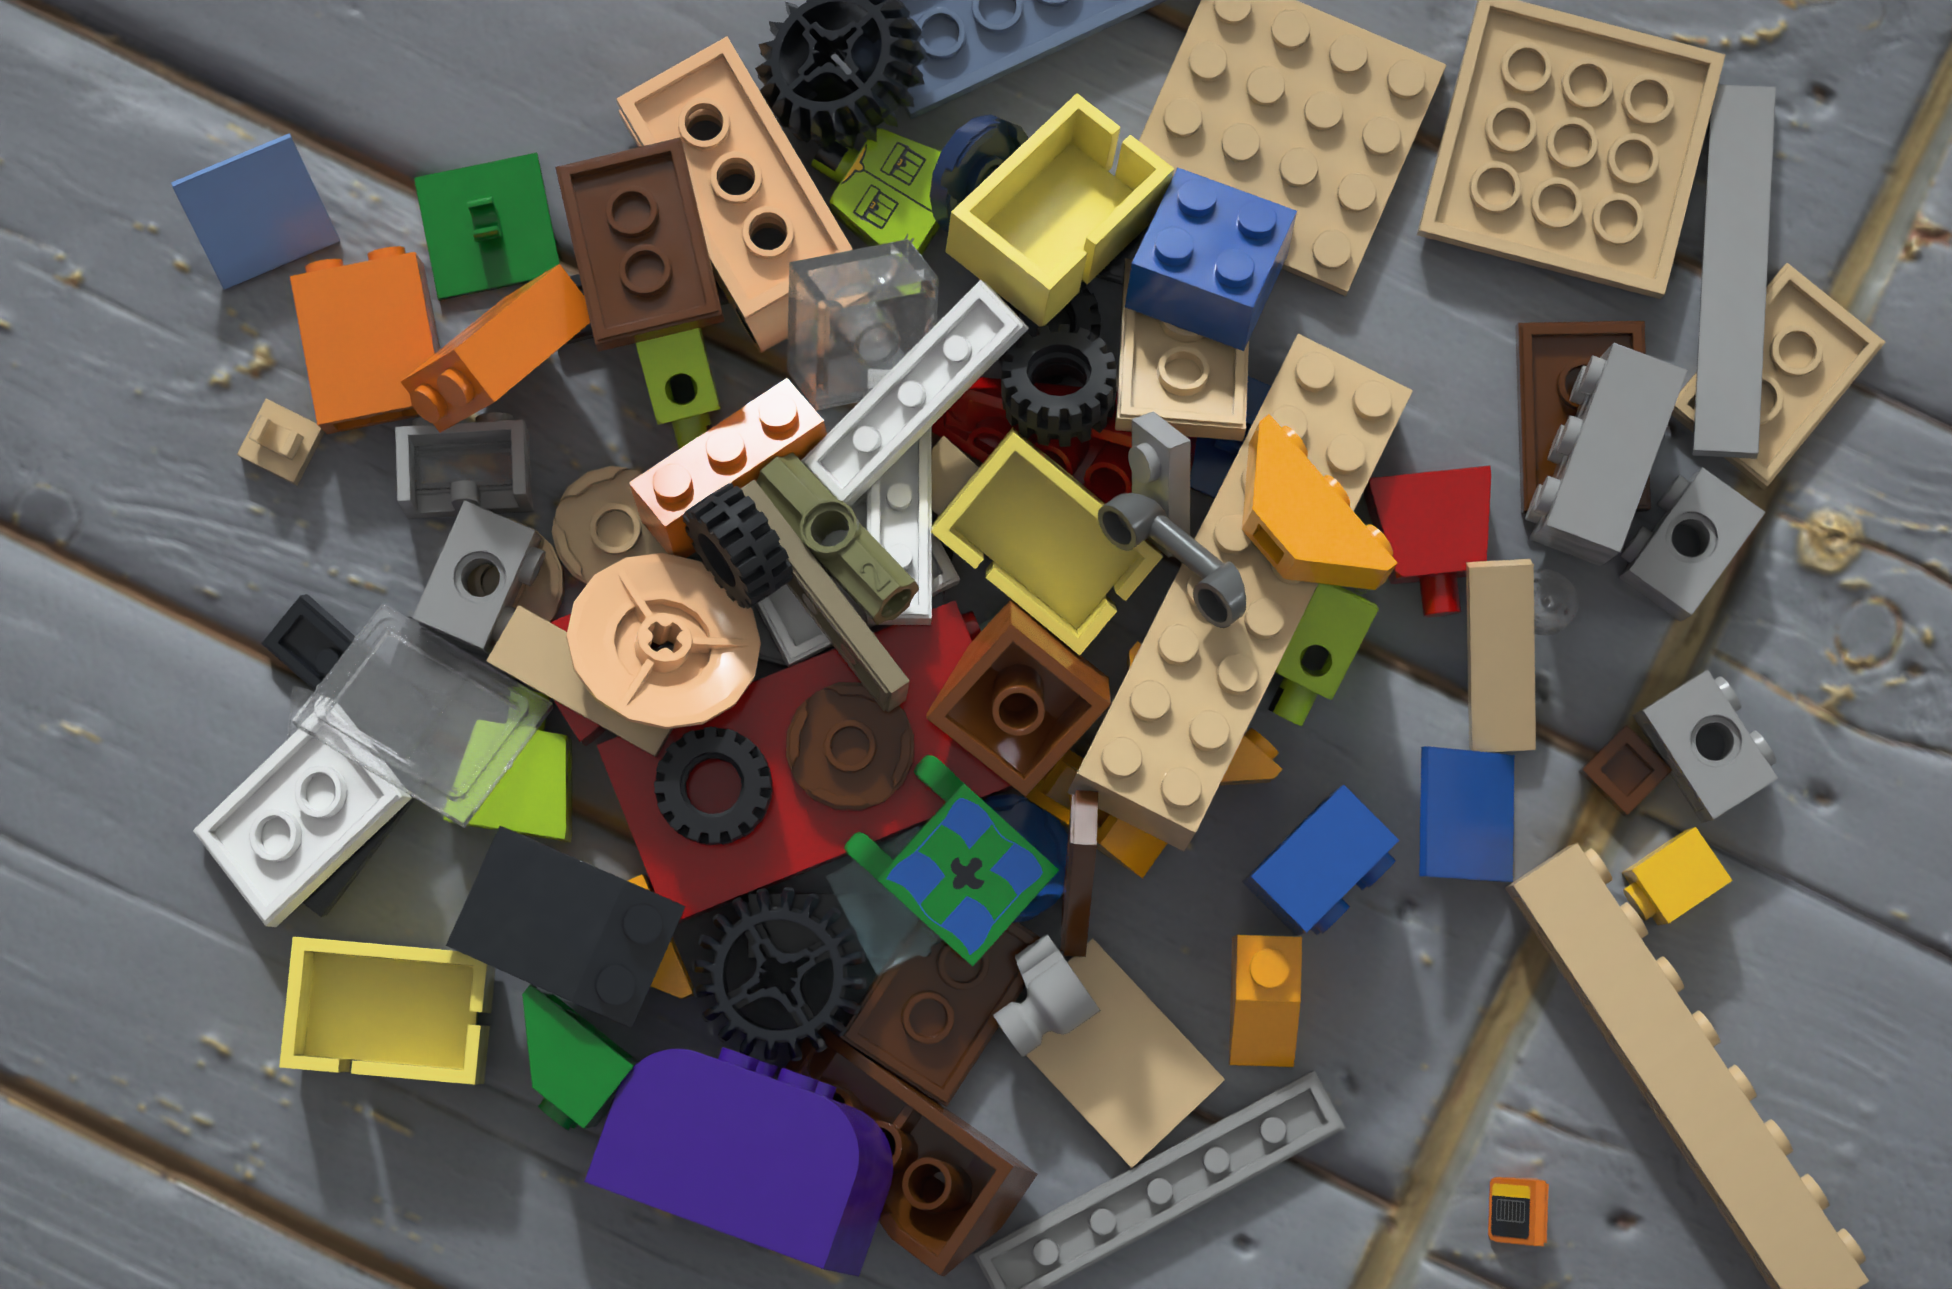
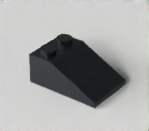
[446,825,686,1028]

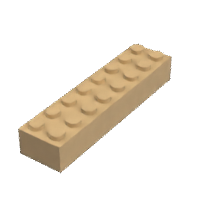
[1067,334,1413,851]

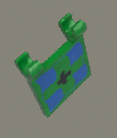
[844,755,1059,967]

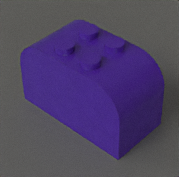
[584,1047,893,1277]

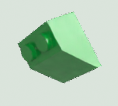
[522,984,639,1130]

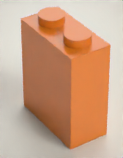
[290,246,440,434]
[401,264,590,433]

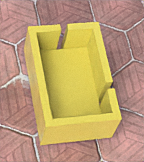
[945,93,1174,327]
[931,427,1163,655]
[279,937,496,1085]

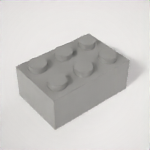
[1525,343,1688,566]

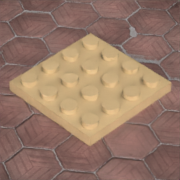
[1139,0,1446,296]
[1417,0,1726,299]

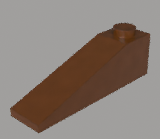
[785,1025,1038,1276]

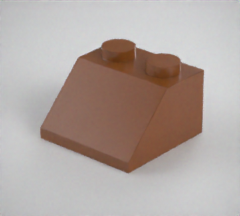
[926,599,1111,797]

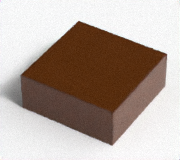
[1578,725,1672,816]

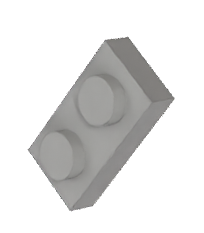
[1128,411,1191,557]

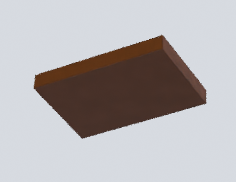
[555,137,725,352]
[1515,321,1651,514]
[837,916,1041,1107]

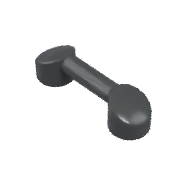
[1098,493,1246,628]

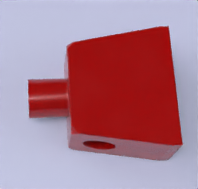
[1364,465,1491,617]

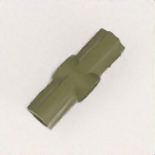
[756,452,919,625]

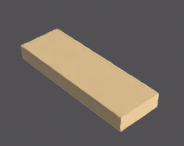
[1466,559,1536,752]
[486,605,673,758]

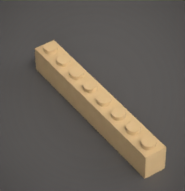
[1505,843,1869,1289]

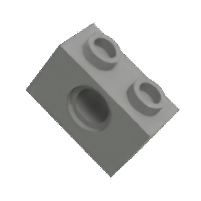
[1619,467,1765,622]
[412,500,546,654]
[1632,670,1778,823]

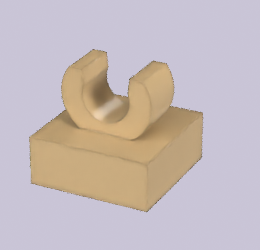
[237,399,325,486]

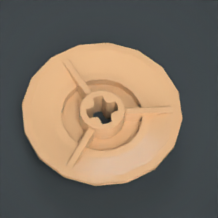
[566,553,761,729]

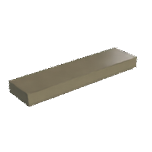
[741,480,910,713]

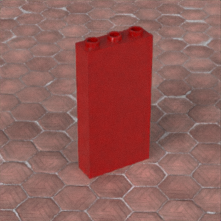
[596,600,1014,924]

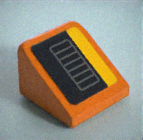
[1488,1177,1549,1246]

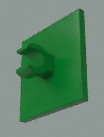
[414,152,560,301]

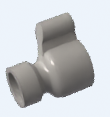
[993,933,1101,1058]

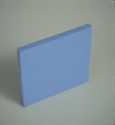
[171,133,340,290]

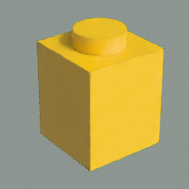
[1621,827,1733,925]

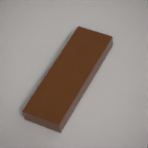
[1060,790,1099,957]

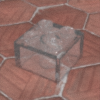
[787,239,939,411]

